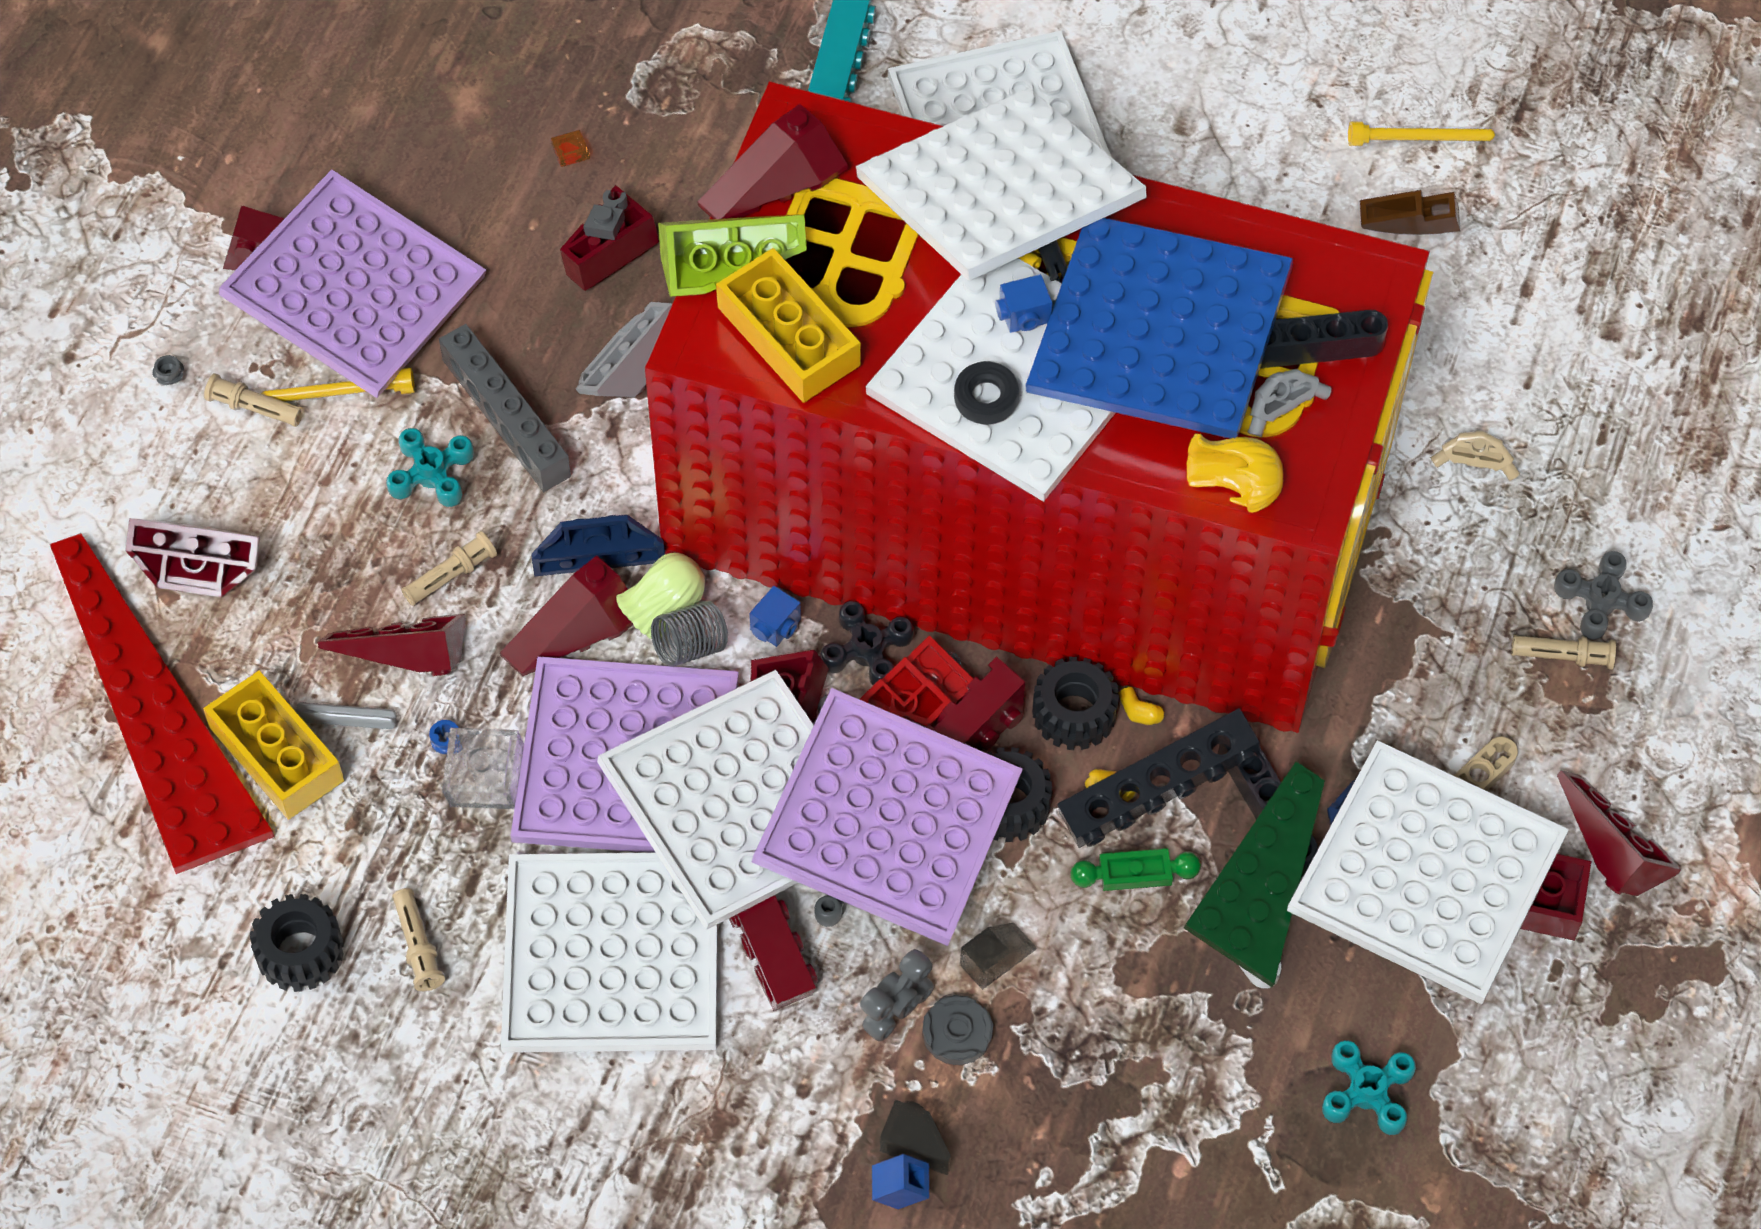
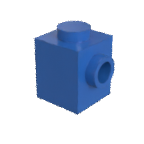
[995,274,1052,333]
[749,586,801,647]
[872,1154,929,1209]

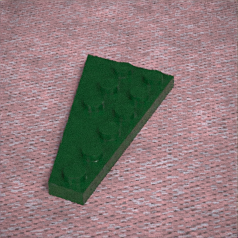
[1184,762,1325,987]

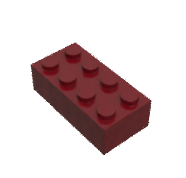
[1520,854,1592,941]

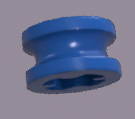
[429,720,461,754]

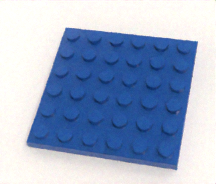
[1026,218,1293,438]

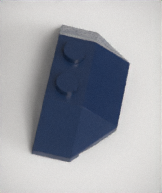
[531,515,665,577]

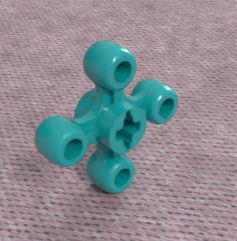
[386,428,474,507]
[1322,1040,1416,1135]

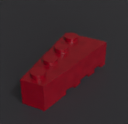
[729,895,818,1011]

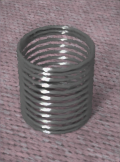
[651,600,728,667]

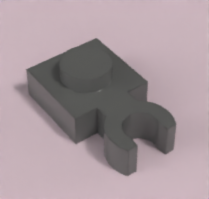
[583,190,628,240]

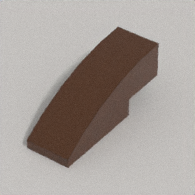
[1360,190,1460,235]

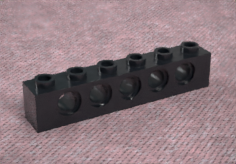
[1057,708,1261,848]

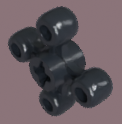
[820,601,914,685]

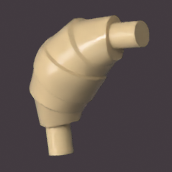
[1430,431,1520,481]

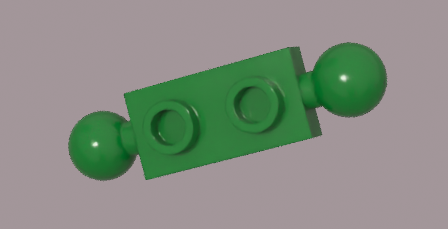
[1070,848,1201,891]

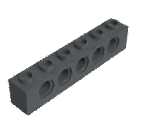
[439,324,571,493]

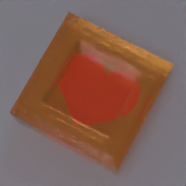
[551,130,590,167]

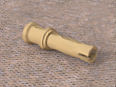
[204,373,303,427]
[401,531,497,606]
[1511,634,1616,670]
[392,888,445,992]

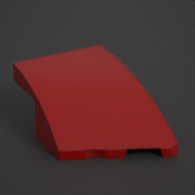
[859,635,973,726]

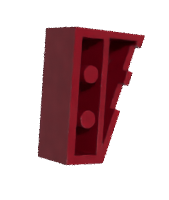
[223,205,285,270]

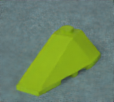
[658,215,806,297]

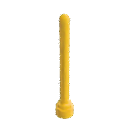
[1348,121,1495,146]
[261,368,415,402]

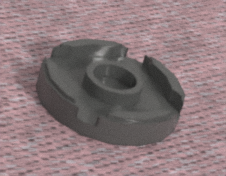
[922,995,993,1065]

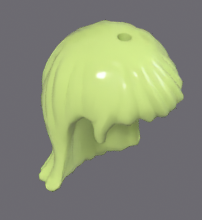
[616,553,705,639]

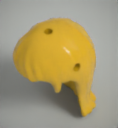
[1187,434,1283,513]

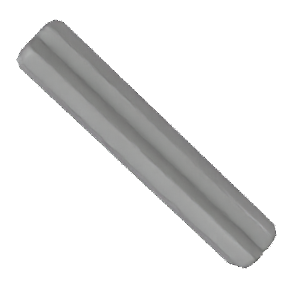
[296,702,396,729]

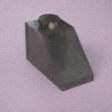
[960,922,1036,990]
[880,1100,951,1175]

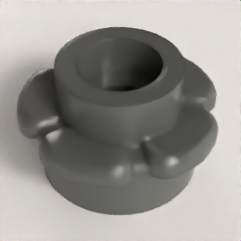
[152,355,184,385]

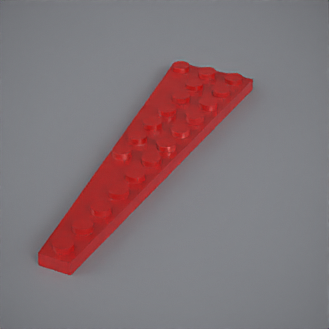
[50,533,274,874]

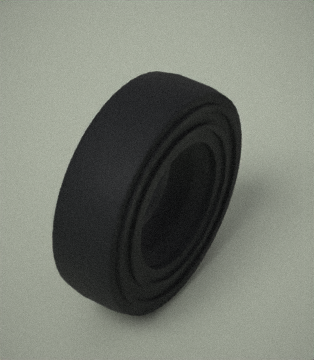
[954,361,1019,425]

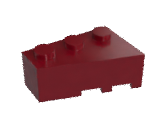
[560,185,659,291]

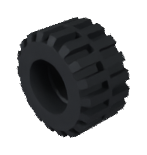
[1032,657,1119,750]
[986,747,1052,842]
[250,894,344,992]

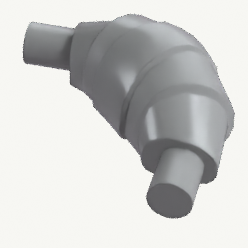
[1248,369,1331,437]

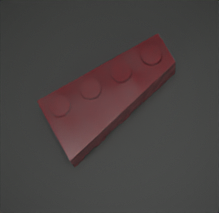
[750,650,829,724]
[925,656,1025,751]

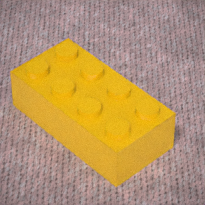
[716,248,860,403]
[203,670,344,820]

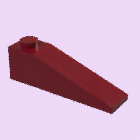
[697,104,848,219]
[500,555,633,677]
[317,614,466,676]
[1557,770,1681,896]

